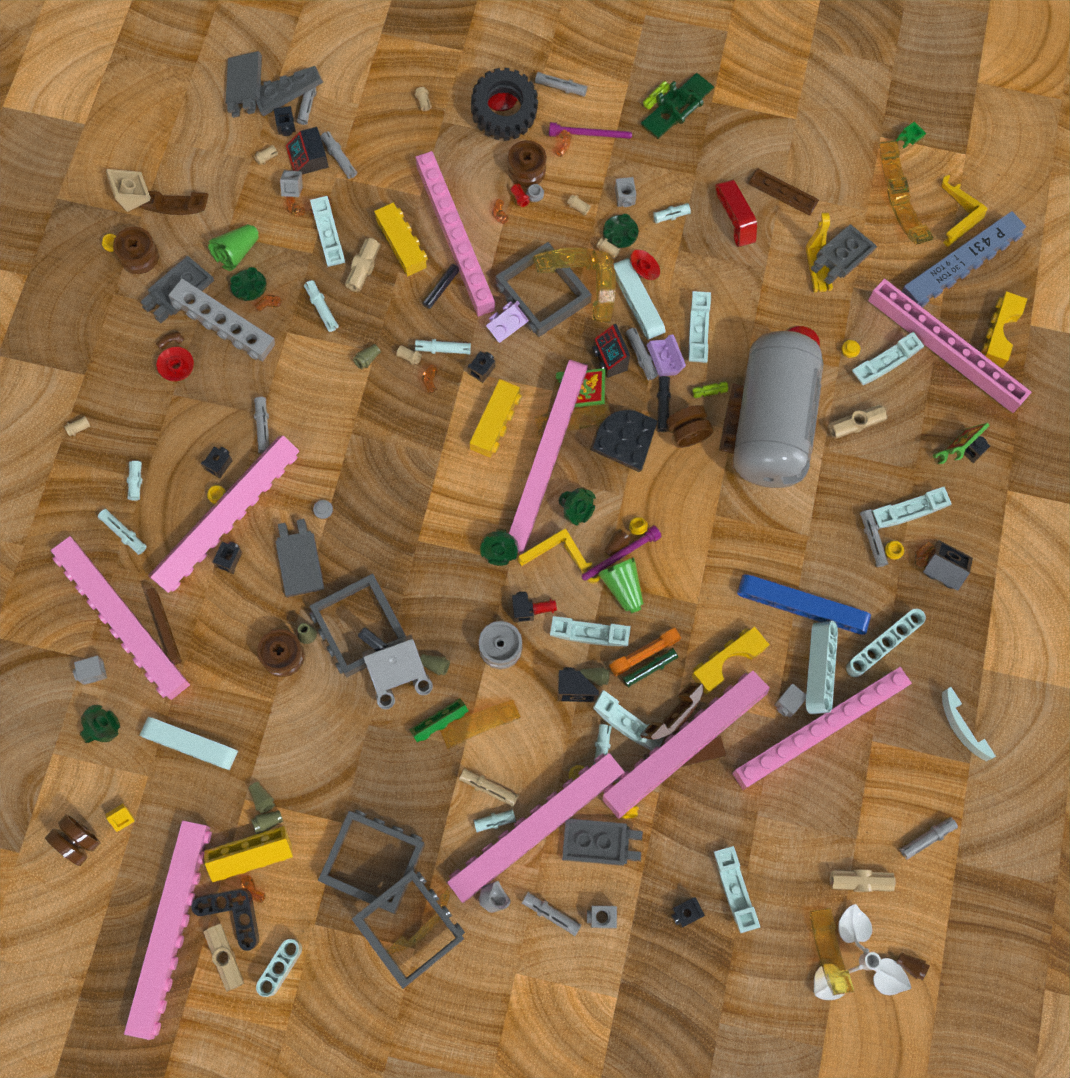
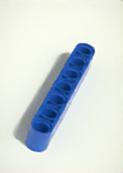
[737,574,871,635]

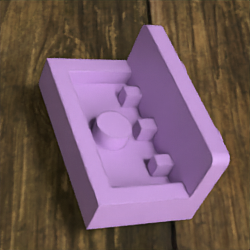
[486,301,529,343]
[647,335,686,377]

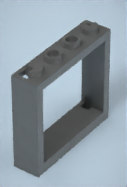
[495,242,592,337]
[309,574,406,677]
[318,810,425,915]
[352,870,465,989]

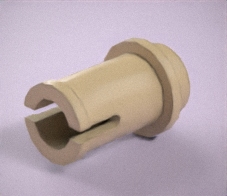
[415,87,432,111]
[254,145,278,165]
[567,195,591,215]
[597,238,620,259]
[397,346,421,365]
[64,416,91,436]

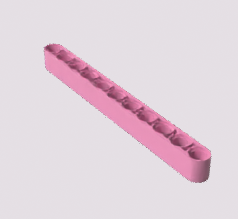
[509,360,588,554]

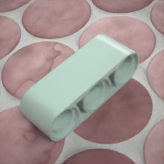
[256,939,302,997]

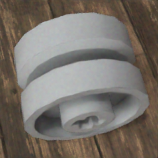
[479,621,522,670]

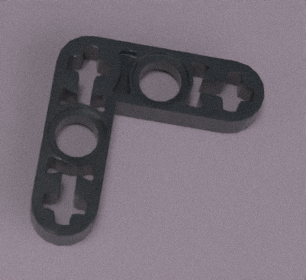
[191,888,259,951]

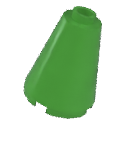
[208,224,259,271]
[598,557,644,614]

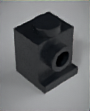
[274,106,296,137]
[467,351,495,383]
[964,436,990,464]
[201,447,233,479]
[212,542,242,574]
[512,591,534,623]
[671,897,705,928]

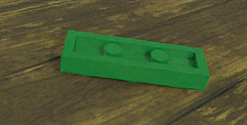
[409,699,469,743]

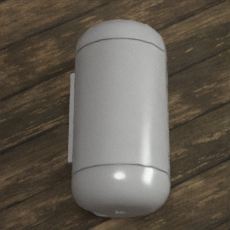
[733,331,823,488]

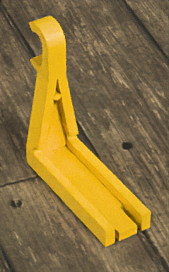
[941,175,988,247]
[805,213,833,293]
[518,528,601,584]

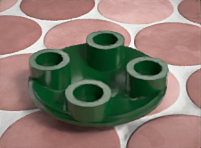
[603,214,639,248]
[230,267,267,301]

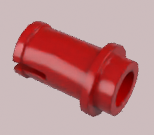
[510,184,530,207]
[533,598,557,615]

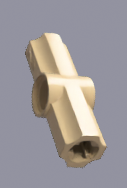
[345,238,381,292]
[829,404,887,439]
[830,870,896,892]
[204,924,244,992]

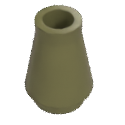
[353,344,381,369]
[297,623,317,644]
[420,654,450,676]
[581,667,610,686]
[248,782,275,814]
[251,810,283,834]

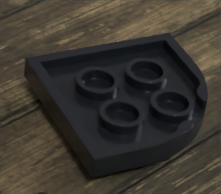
[590,410,658,472]

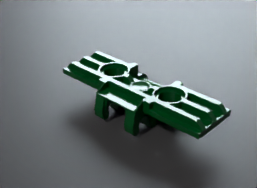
[641,73,714,139]

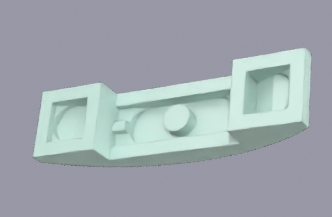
[310,196,345,267]
[689,291,711,363]
[852,332,924,385]
[872,487,952,529]
[550,616,631,646]
[942,687,996,761]
[593,690,664,751]
[714,846,760,933]

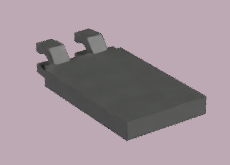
[226,51,262,118]
[811,224,877,285]
[141,256,214,323]
[275,519,325,598]
[562,819,643,866]

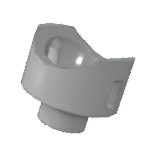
[479,881,510,913]

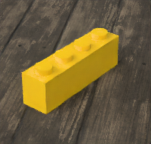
[374,202,428,277]
[470,379,522,458]
[204,826,293,882]

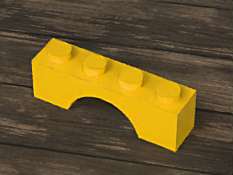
[981,291,1027,368]
[691,626,770,695]

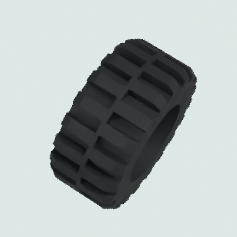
[471,67,538,141]

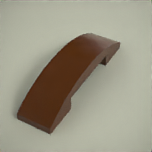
[139,191,209,215]
[719,383,744,454]
[640,682,704,740]

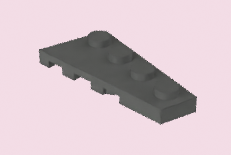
[256,66,323,116]

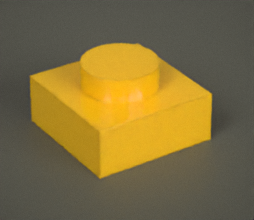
[105,803,135,832]

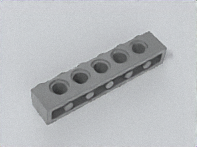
[169,279,275,362]

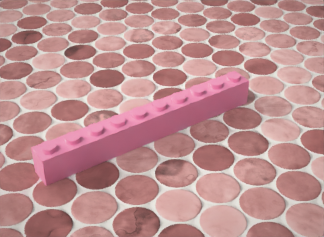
[416,151,495,317]
[868,278,1032,413]
[148,435,299,593]
[51,536,190,700]
[732,667,912,790]
[603,671,770,819]
[447,753,625,903]
[124,821,212,1040]

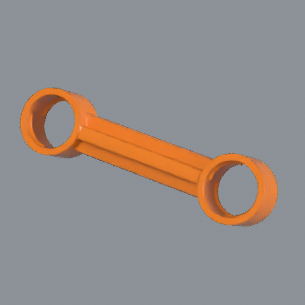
[609,628,682,677]

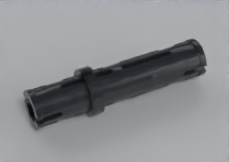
[656,376,671,433]

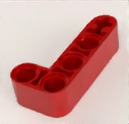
[715,179,757,247]

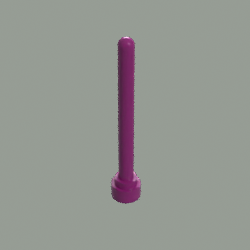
[549,122,632,139]
[581,525,662,581]

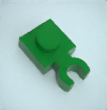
[896,121,926,148]

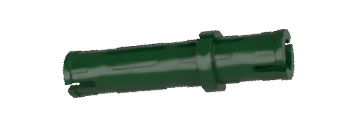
[622,647,679,688]

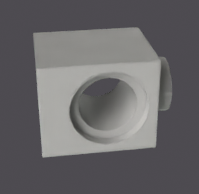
[280,170,303,197]
[615,177,636,207]
[73,656,107,685]
[775,684,806,717]
[587,906,617,929]

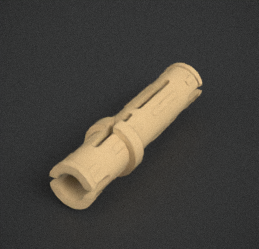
[459,768,519,807]

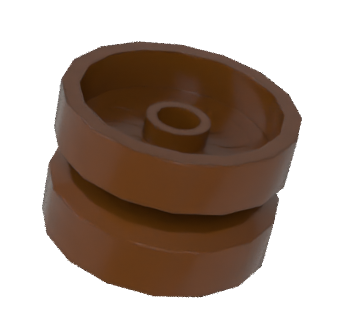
[508,140,547,188]
[113,227,159,274]
[666,405,714,448]
[257,629,305,677]
[45,814,100,866]

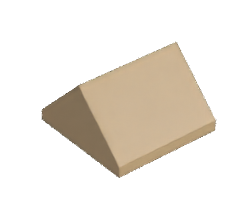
[106,169,151,212]

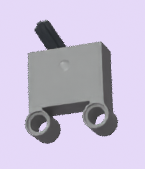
[358,627,433,709]

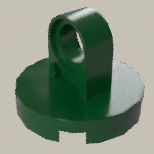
[558,487,596,526]
[480,529,519,566]
[80,705,120,743]

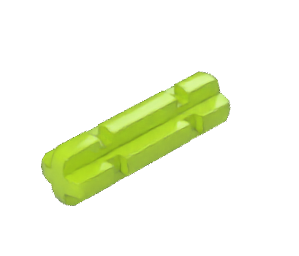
[643,81,670,109]
[692,382,729,398]

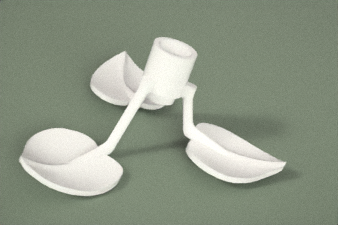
[814,904,911,1000]

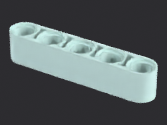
[611,258,665,340]
[846,609,926,677]
[806,621,838,714]
[139,717,238,770]

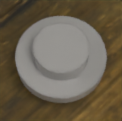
[526,184,544,202]
[313,500,333,519]

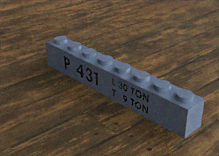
[901,211,1026,307]

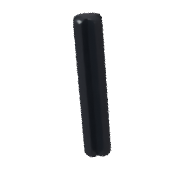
[422,264,459,309]

